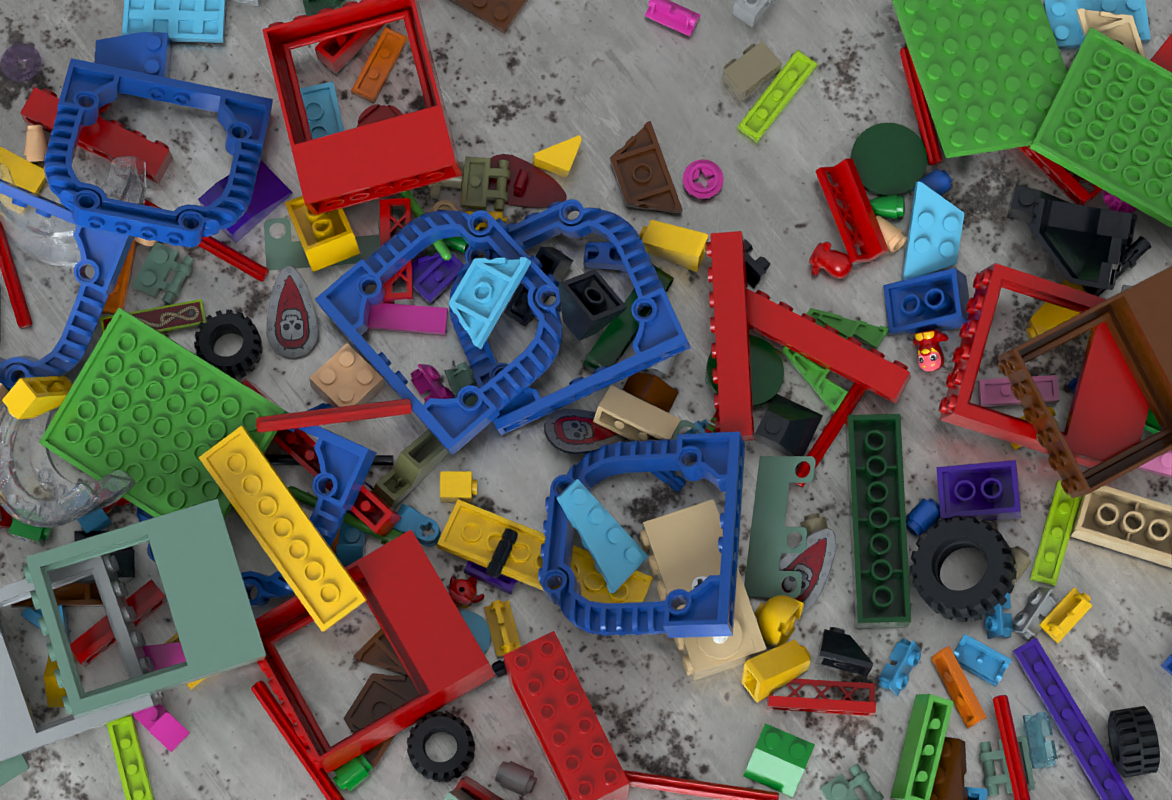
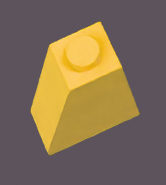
[639,220,709,272]
[1026,279,1085,340]
[741,639,811,703]

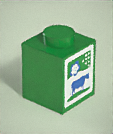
[9,508,53,546]

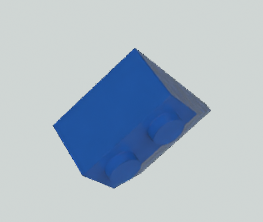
[94,32,172,78]
[883,268,969,335]

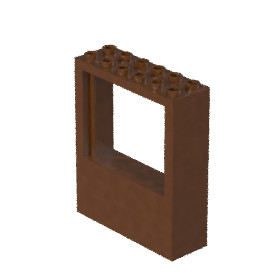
[997,266,1172,498]

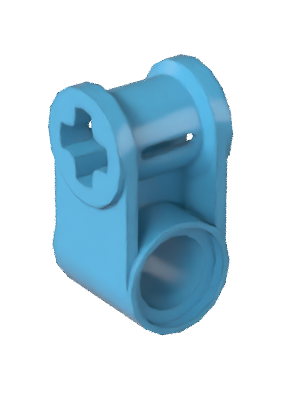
[391,504,441,547]

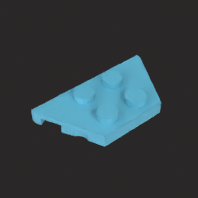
[901,182,964,280]
[448,257,531,349]

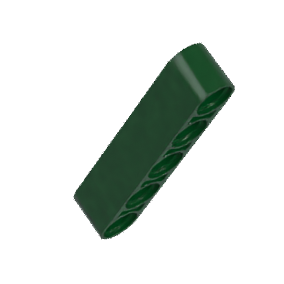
[582,264,674,372]

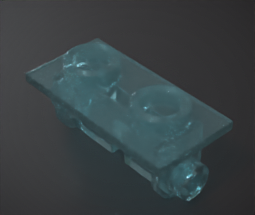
[1023,712,1058,769]

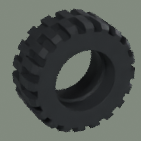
[910,515,1017,622]

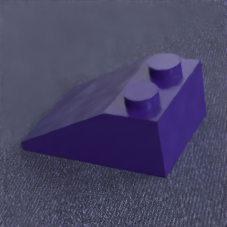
[198,160,293,244]
[936,460,1022,520]

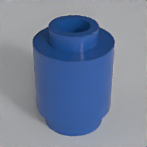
[913,168,952,196]
[906,498,941,537]

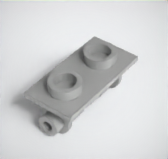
[1012,587,1059,641]

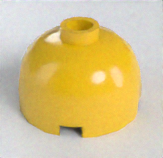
[754,595,804,648]

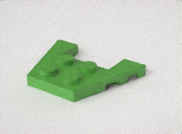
[782,308,889,413]

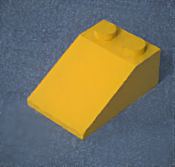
[284,195,361,272]

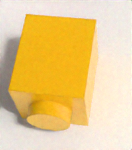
[440,471,478,503]

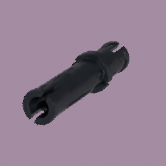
[1085,236,1152,297]

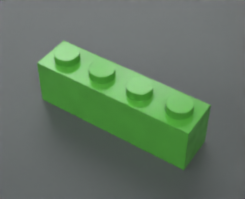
[890,694,954,800]

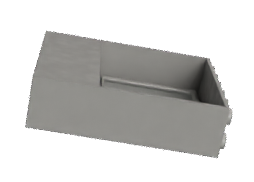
[0,553,164,762]

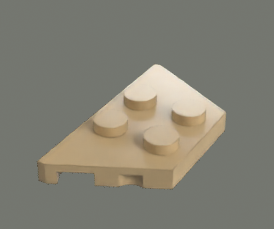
[1075,8,1146,58]

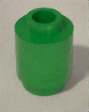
[332,754,373,791]

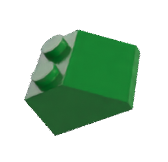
[743,723,815,798]

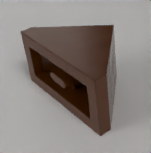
[623,372,679,413]

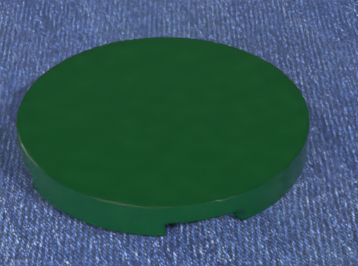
[850,123,927,197]
[706,335,784,407]

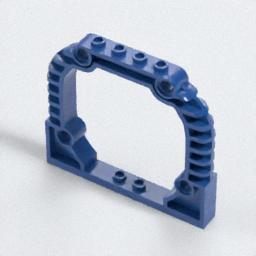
[44,58,273,247]
[0,179,134,391]
[449,199,691,435]
[315,210,562,456]
[136,412,377,607]
[538,431,745,638]

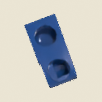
[583,242,628,273]

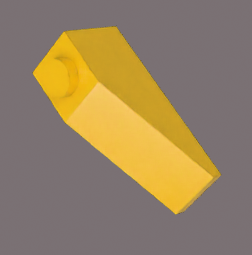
[2,376,73,419]

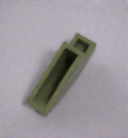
[373,429,449,509]

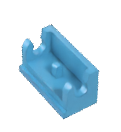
[953,634,1012,687]

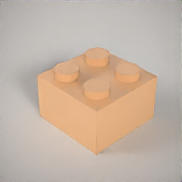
[309,343,384,408]

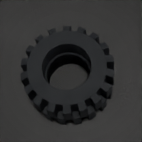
[194,309,263,379]
[1108,706,1160,778]
[407,711,475,782]

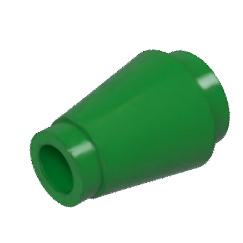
[869,194,905,219]

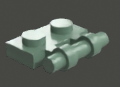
[132,242,195,305]
[979,736,1035,796]
[820,763,884,800]

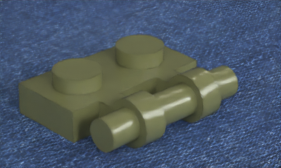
[460,156,510,212]

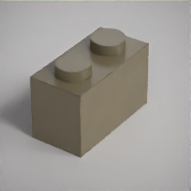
[722,41,782,101]

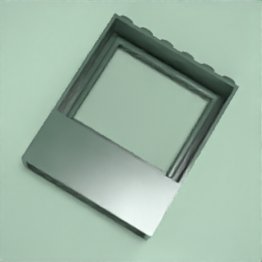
[22,499,266,719]

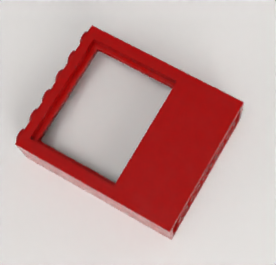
[262,0,463,216]
[938,263,1149,471]
[255,530,495,774]
[503,631,630,800]

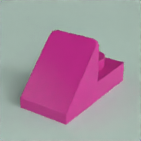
[133,704,190,753]

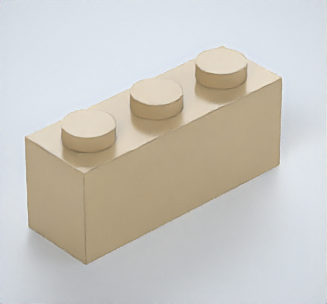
[593,385,681,442]

